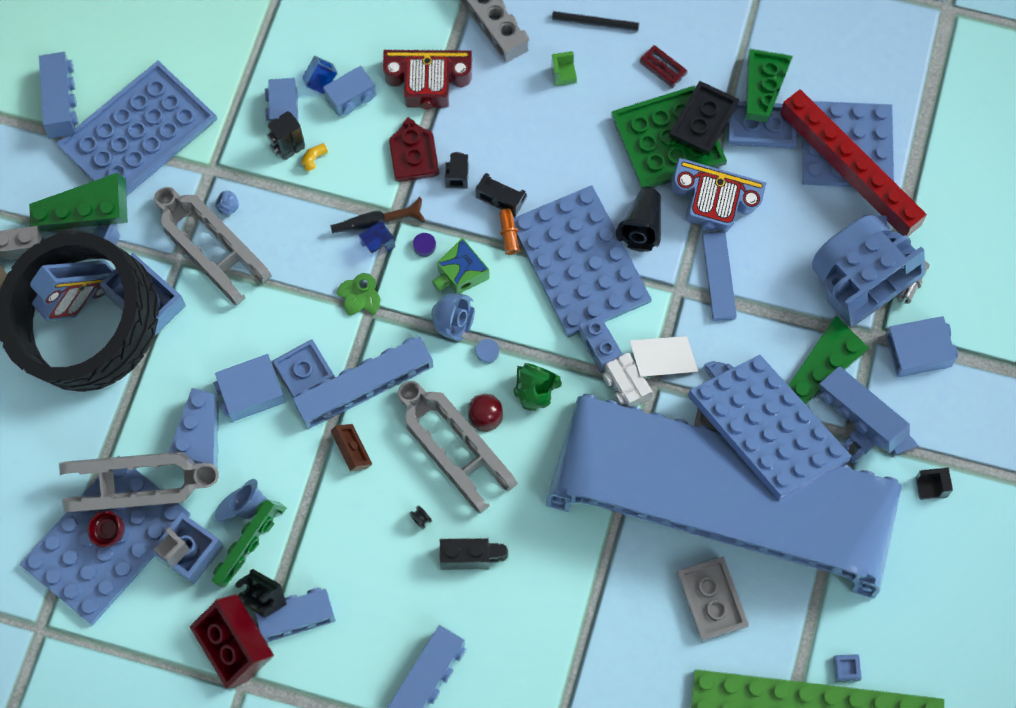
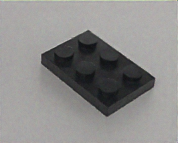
[669,81,740,156]

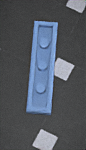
[702,232,737,321]

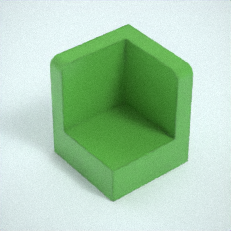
[551,51,577,86]

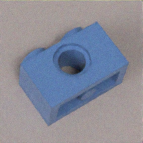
[579,315,623,373]

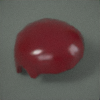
[468,393,503,432]
[87,511,125,548]

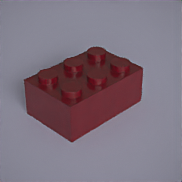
[190,594,274,689]

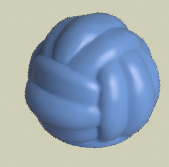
[215,191,239,215]

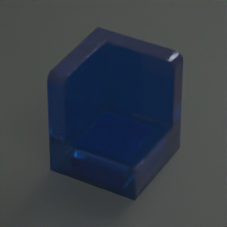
[302,55,337,94]
[359,221,396,253]

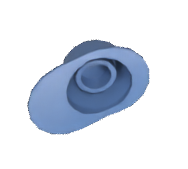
[214,478,267,522]

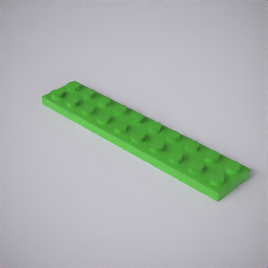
[691,669,945,708]

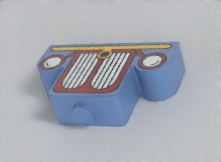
[670,158,767,232]
[30,260,114,321]

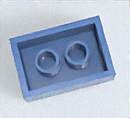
[99,253,186,337]

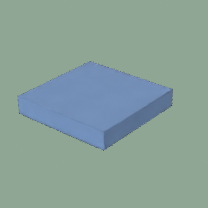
[271,339,335,398]

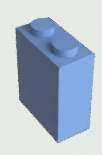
[885,316,958,377]
[213,354,286,422]

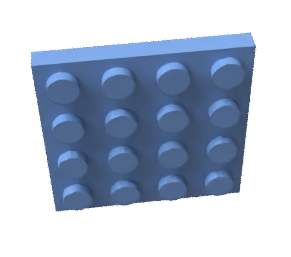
[802,101,894,187]

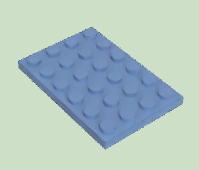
[57,60,218,196]
[513,185,652,338]
[687,355,852,501]
[19,455,191,626]

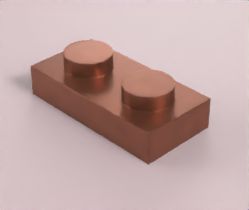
[330,424,372,471]

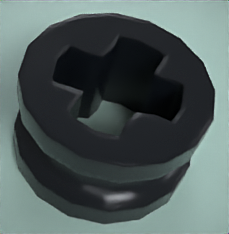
[409,505,432,529]

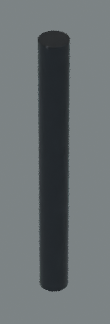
[552,11,639,31]

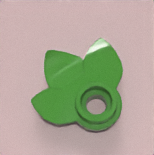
[336,273,380,316]

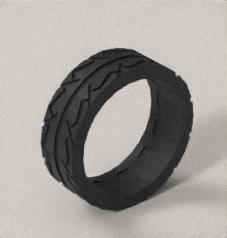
[0,231,159,392]

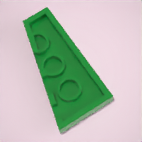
[745,49,793,122]
[788,316,869,405]
[211,499,287,587]

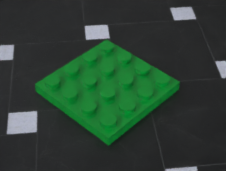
[611,85,727,189]

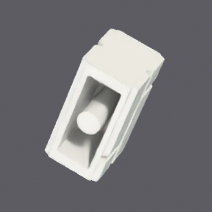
[603,353,653,408]

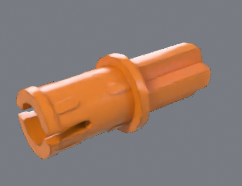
[499,209,520,255]

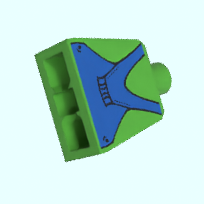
[432,238,490,294]

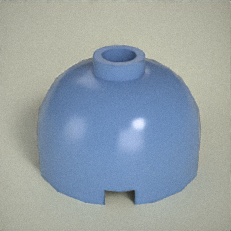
[431,293,475,341]

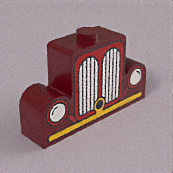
[383,50,472,110]

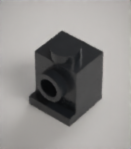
[445,152,469,189]

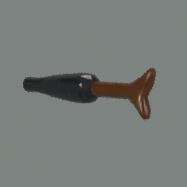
[330,196,425,234]

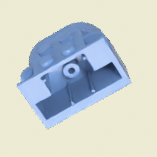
[812,215,925,328]

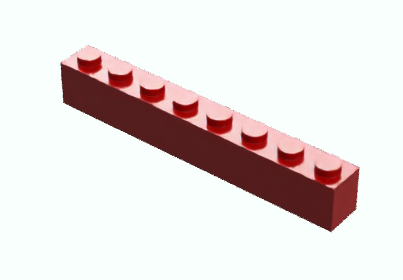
[780,89,927,237]

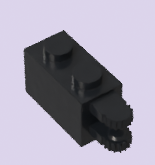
[440,538,509,570]

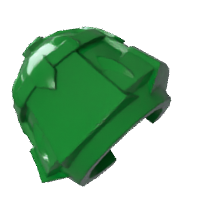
[513,363,562,411]

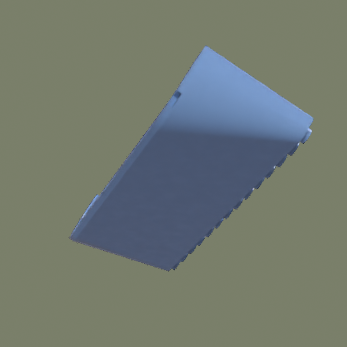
[546,394,902,599]

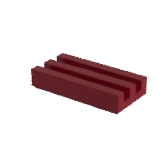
[639,45,688,88]

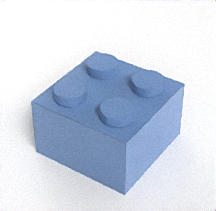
[151,512,224,585]

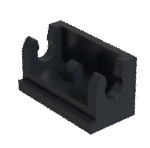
[475,173,527,217]
[235,569,287,618]

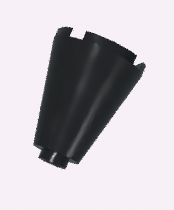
[615,187,661,252]

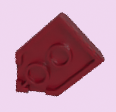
[389,117,439,182]

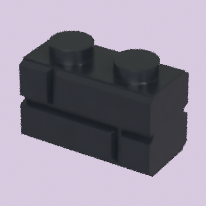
[266,111,305,160]

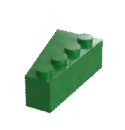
[29,173,128,231]

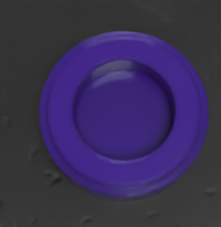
[413,233,436,257]

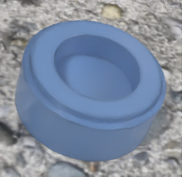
[476,339,499,363]

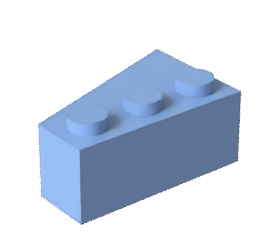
[168,388,219,468]

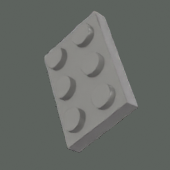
[677,556,749,642]

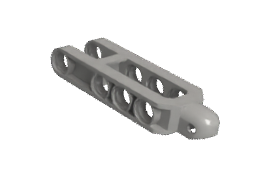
[154,187,272,306]
[398,381,518,514]
[59,452,219,512]

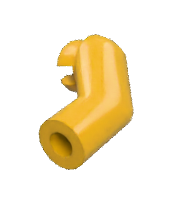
[301,143,328,171]

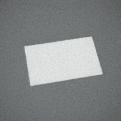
[629,336,698,377]

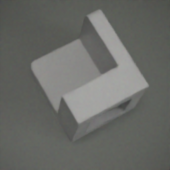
[154,527,190,568]

